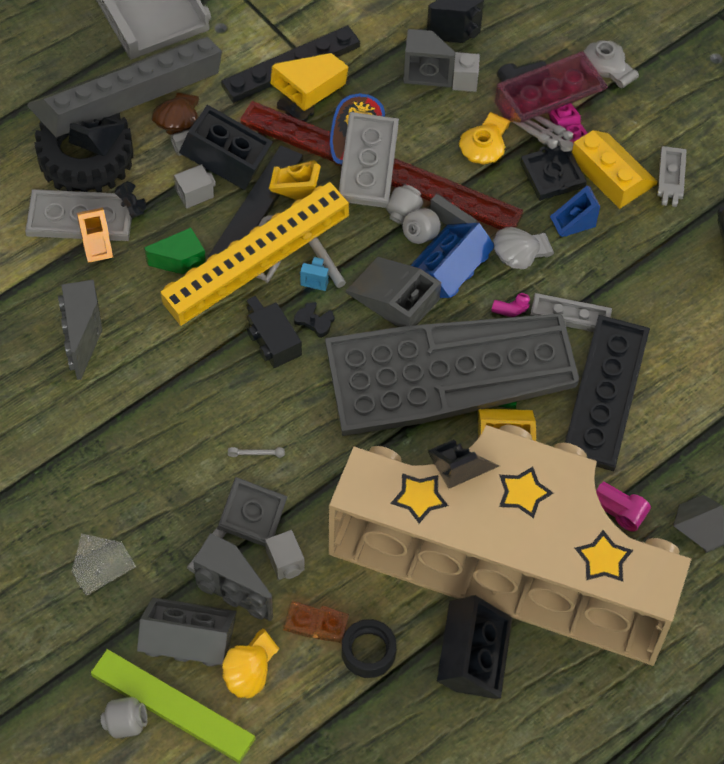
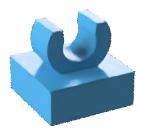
[300,257,328,291]

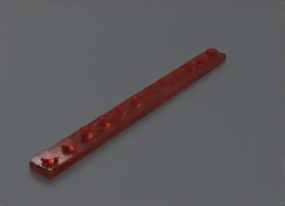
[241,101,523,230]

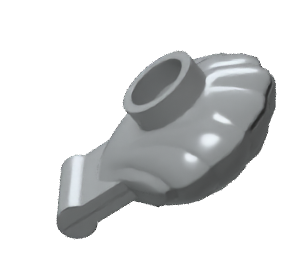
[582,40,639,88]
[493,227,554,269]

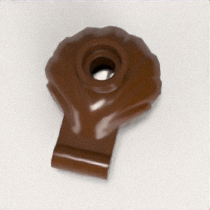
[152,93,199,135]

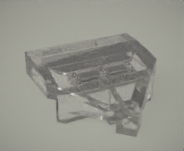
[71,534,136,596]

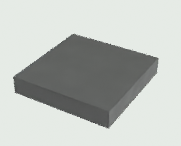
[217,477,288,547]

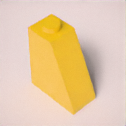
[270,53,348,111]

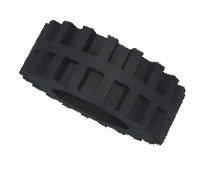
[34,113,134,193]

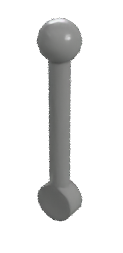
[228,447,285,458]

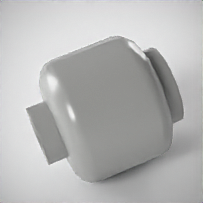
[386,185,423,224]
[402,208,441,244]
[101,697,147,739]

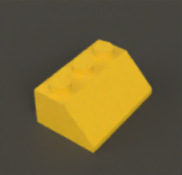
[572,130,658,209]

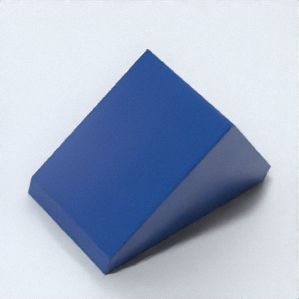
[550,186,600,237]

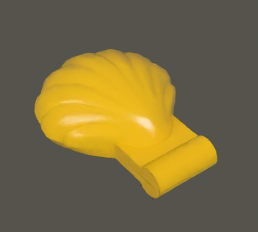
[459,112,510,165]
[222,629,279,699]

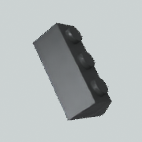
[137,598,237,666]

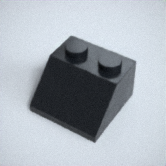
[427,0,484,43]

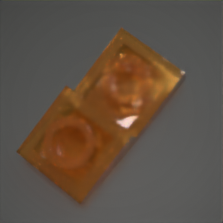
[283,600,349,642]

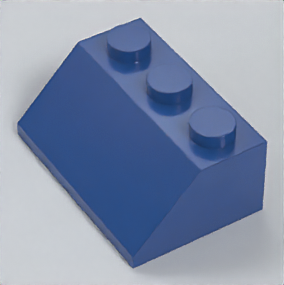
[410,223,494,298]

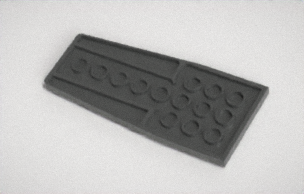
[325,314,579,436]

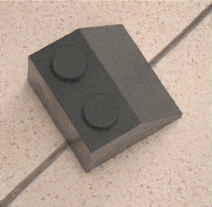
[404,29,455,87]

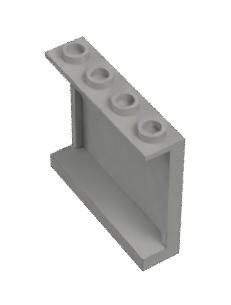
[96,0,211,60]

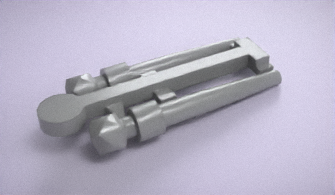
[513,111,573,152]

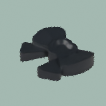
[277,96,314,126]
[115,181,146,218]
[294,302,335,338]

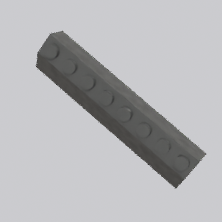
[27,37,222,137]

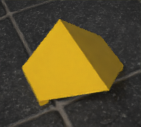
[269,160,321,200]

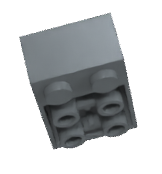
[346,257,441,327]
[58,280,102,380]
[193,533,273,621]

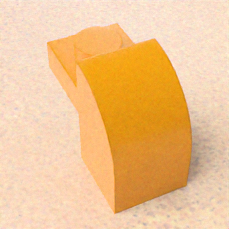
[77,208,113,263]

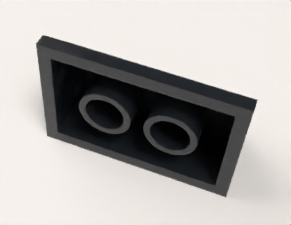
[179,105,273,190]
[437,595,512,699]

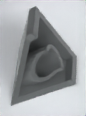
[673,495,724,553]

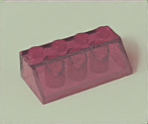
[495,51,607,123]

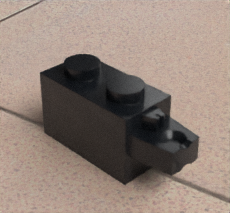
[246,296,302,368]

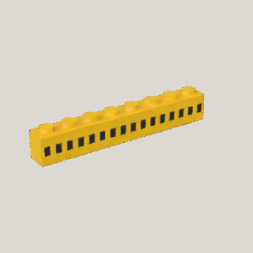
[160,182,349,326]

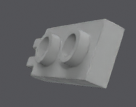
[657,146,687,207]

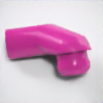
[491,293,530,317]

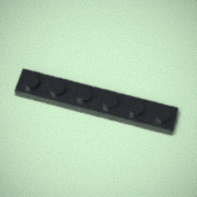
[221,25,360,103]

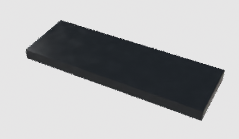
[565,315,650,471]

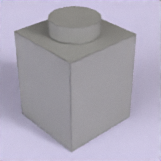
[452,52,480,92]
[174,164,216,209]
[265,530,305,580]

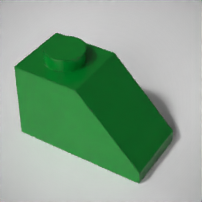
[144,228,206,275]

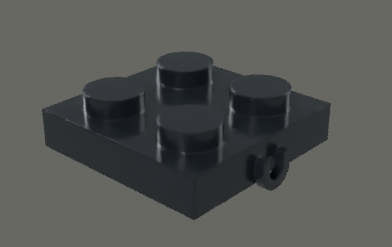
[520,146,587,201]

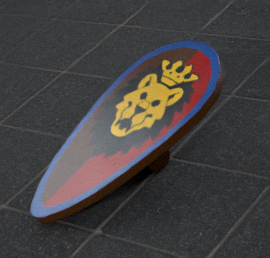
[330,93,385,166]

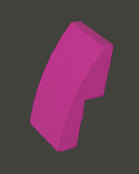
[548,103,587,144]

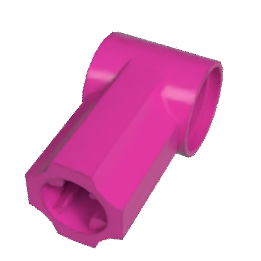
[596,481,651,532]

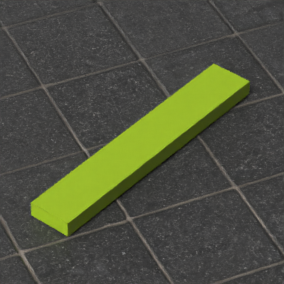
[91,649,256,764]

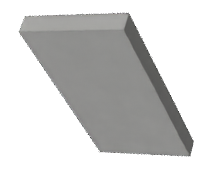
[339,112,399,208]
[25,189,132,241]

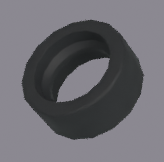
[342,619,397,678]

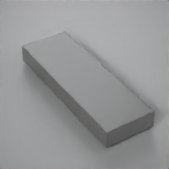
[530,293,612,332]

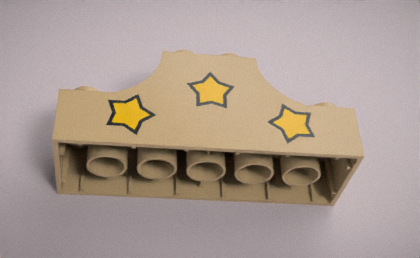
[329,425,691,666]

